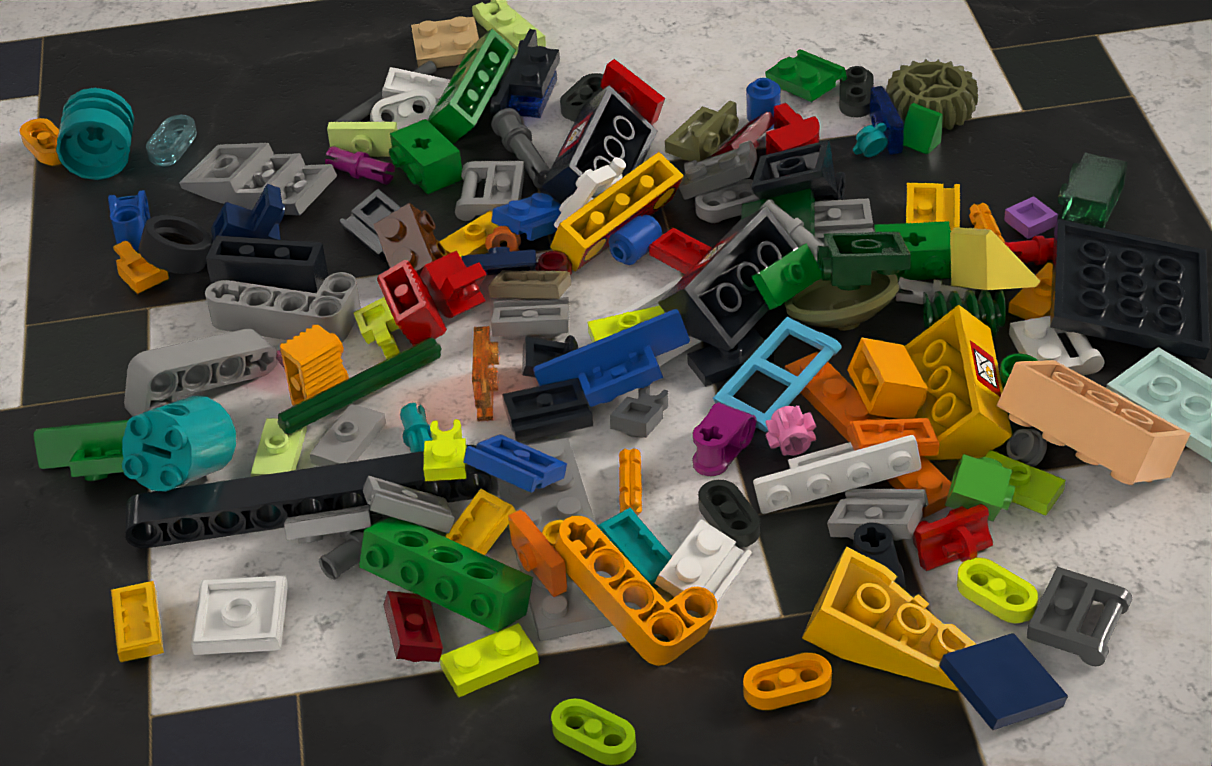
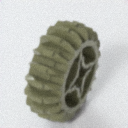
[886,59,978,130]

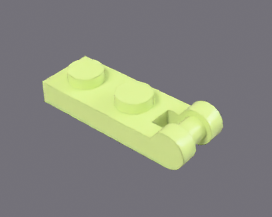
[472,0,546,55]

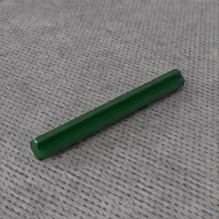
[277,338,442,434]

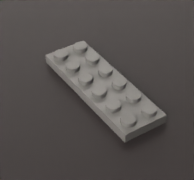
[494,438,613,641]

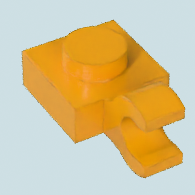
[113,241,169,294]

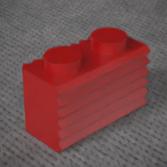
[377,260,447,346]

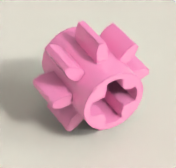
[765,405,817,456]

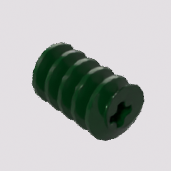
[923,289,1005,338]

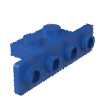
[533,309,690,408]

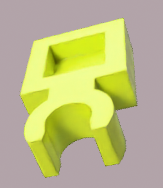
[423,419,467,481]

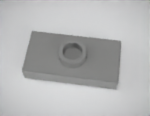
[309,403,386,466]

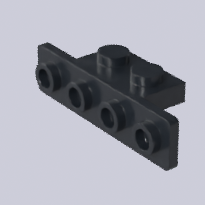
[490,29,560,116]

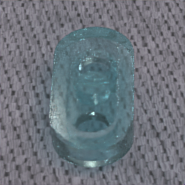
[146,115,197,167]

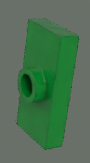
[752,243,822,310]

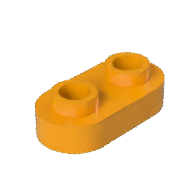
[20,118,61,166]
[743,653,832,710]

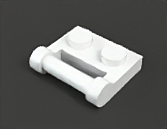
[1009,316,1105,376]

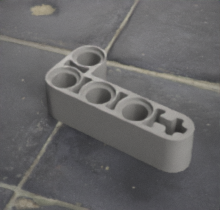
[205,272,361,342]
[124,329,279,417]

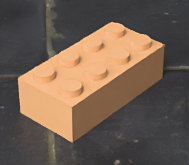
[997,360,1191,485]

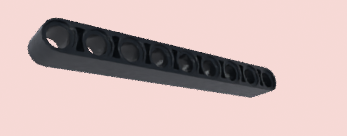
[125,445,492,548]

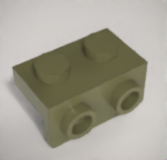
[665,101,739,162]

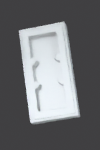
[382,67,450,106]

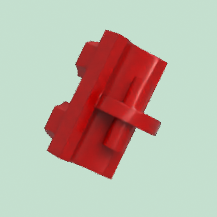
[912,504,993,571]

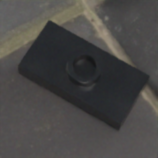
[687,329,774,387]

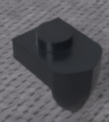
[522,335,578,378]

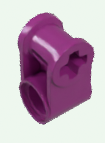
[692,402,757,476]

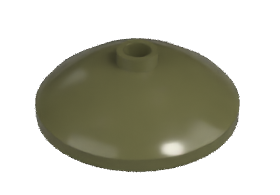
[785,270,899,330]

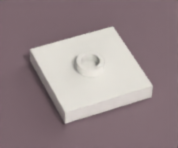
[191,575,288,655]

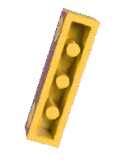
[550,152,684,272]

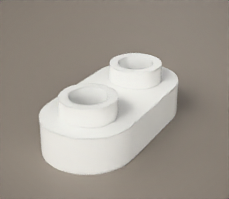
[370,89,437,130]

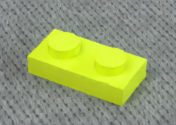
[440,623,539,697]

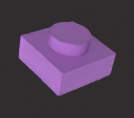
[1004,196,1058,239]

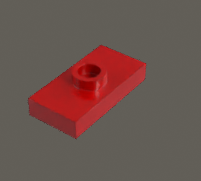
[600,59,665,125]
[649,228,711,274]

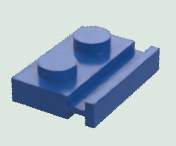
[491,193,561,241]
[464,434,567,493]

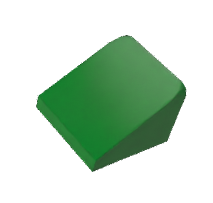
[900,103,943,154]

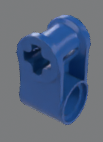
[108,190,150,251]

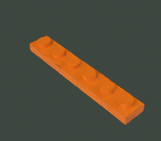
[785,352,951,518]

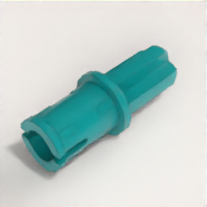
[400,403,432,453]

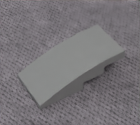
[179,143,337,215]

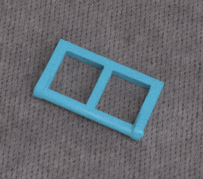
[713,317,842,432]

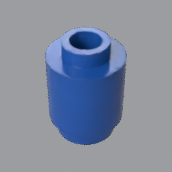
[746,78,781,131]
[609,215,662,265]

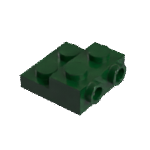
[817,232,911,291]

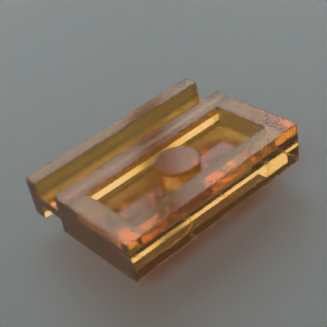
[472,326,500,421]

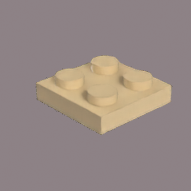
[411,16,479,68]

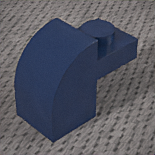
[211,184,285,244]

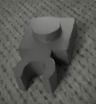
[610,386,668,438]

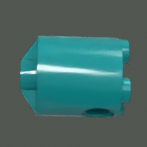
[122,396,236,492]

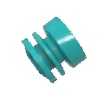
[56,88,134,180]

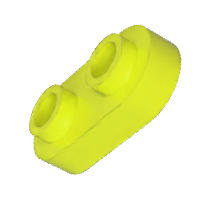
[957,558,1038,623]

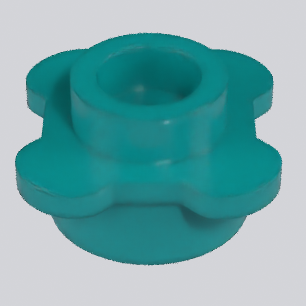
[853,123,888,157]

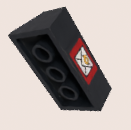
[542,85,658,204]
[658,206,798,351]

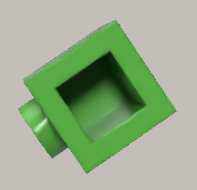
[945,454,1015,521]

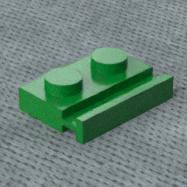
[765,49,847,102]

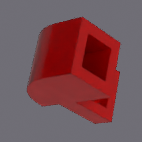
[766,103,820,155]
[419,250,487,318]

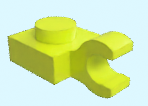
[353,297,400,359]

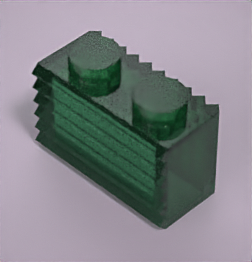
[1058,152,1128,228]

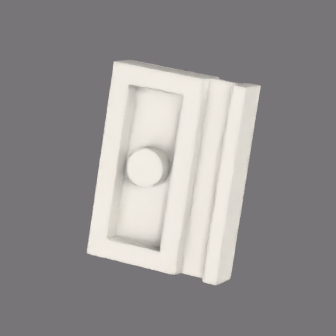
[655,519,752,604]

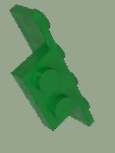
[33,420,128,481]

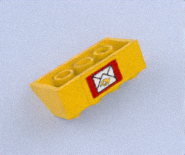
[905,305,1012,460]

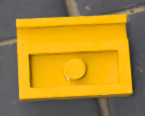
[906,183,960,231]

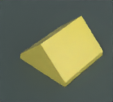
[950,227,1041,290]

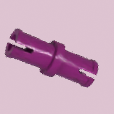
[325,146,395,185]

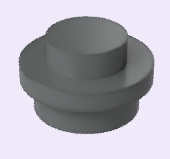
[1006,429,1047,467]

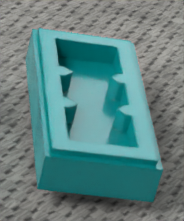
[597,508,672,589]

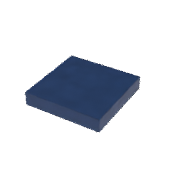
[939,633,1068,731]

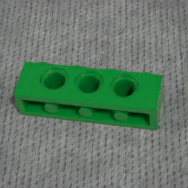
[428,28,516,144]
[359,517,533,632]

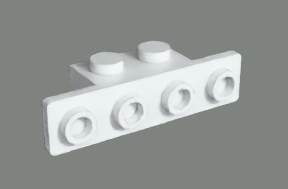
[753,435,922,514]

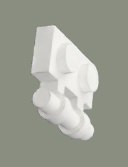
[554,158,626,229]

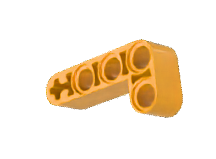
[554,516,718,666]

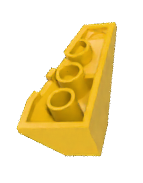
[802,547,976,692]

